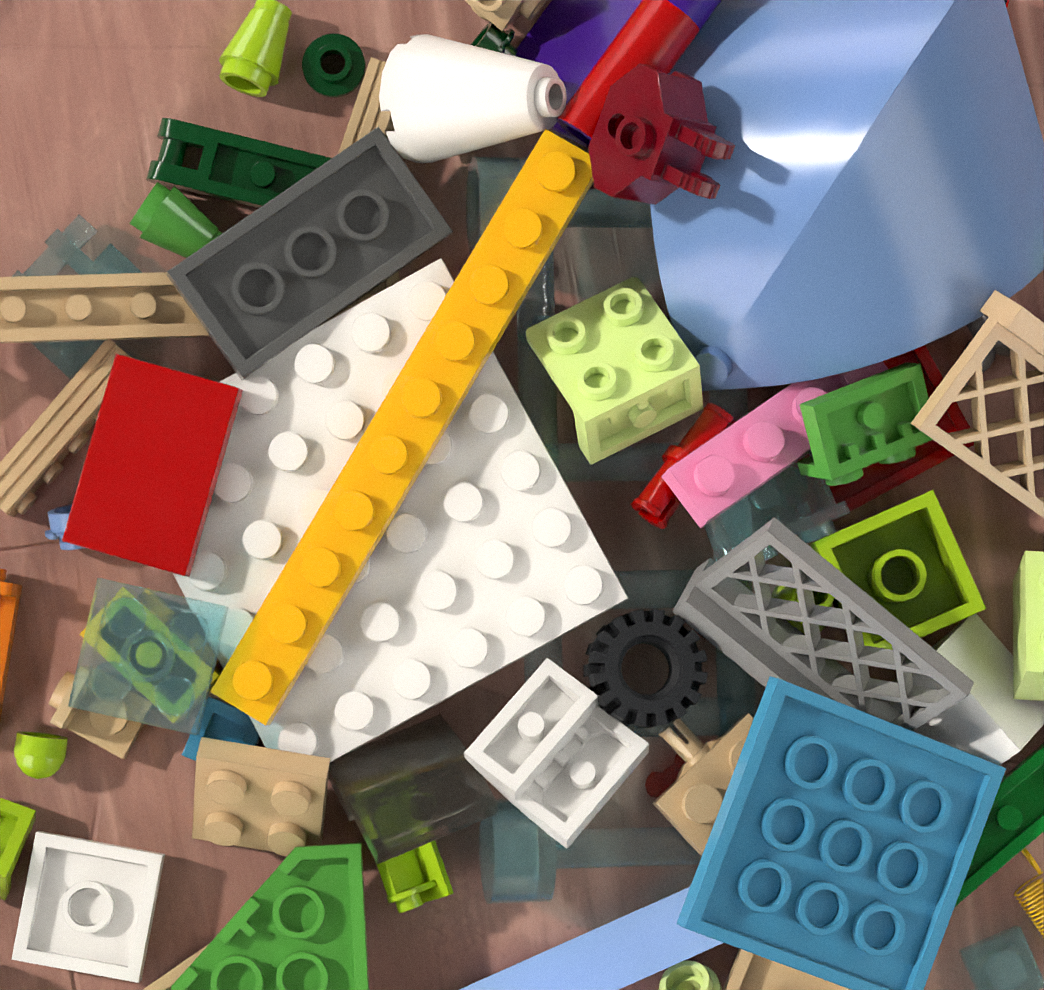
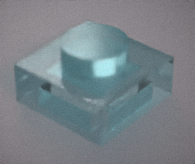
[958,925,1044,990]

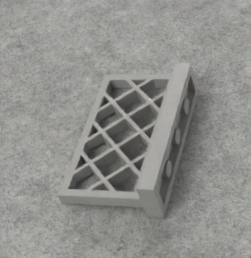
[672,517,974,731]

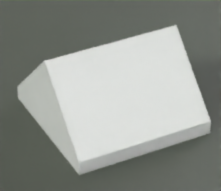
[885,614,1044,766]

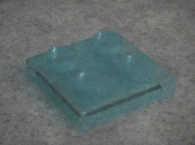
[68,578,229,735]

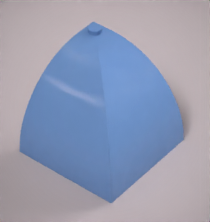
[650,0,1044,391]

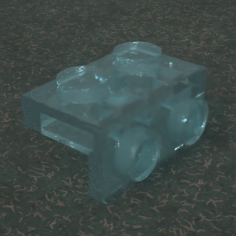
[704,452,850,561]

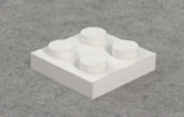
[11,831,165,983]

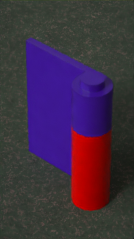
[516,0,722,148]

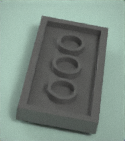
[167,126,453,380]

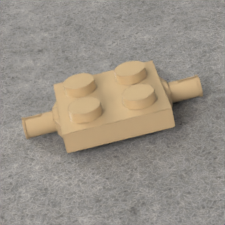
[652,713,754,856]

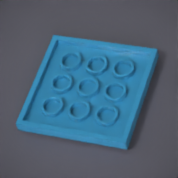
[676,676,1006,990]

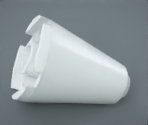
[379,34,566,163]

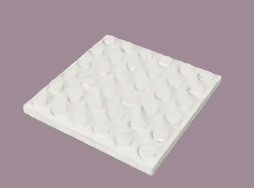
[173,258,629,763]

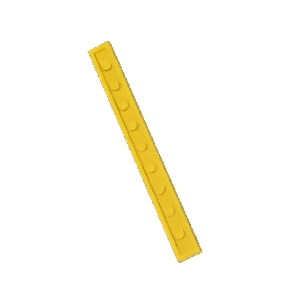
[210,128,593,726]

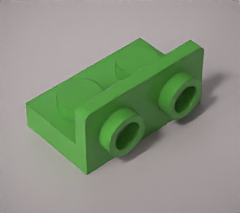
[797,362,933,486]

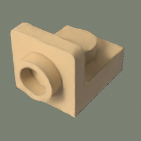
[49,666,155,759]

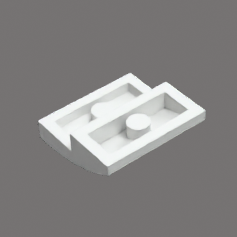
[464,658,649,849]

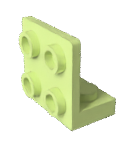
[526,277,704,465]

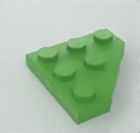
[171,842,369,990]

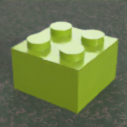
[809,490,986,650]

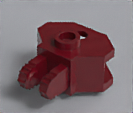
[588,63,736,205]

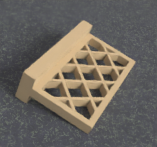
[911,290,1044,518]

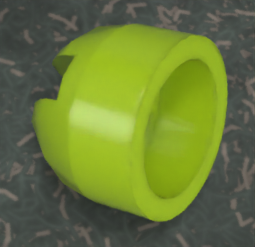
[14,731,68,779]

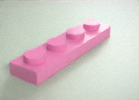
[661,361,888,529]

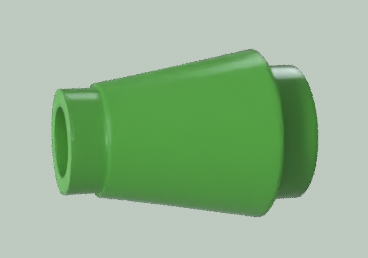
[129,182,222,258]

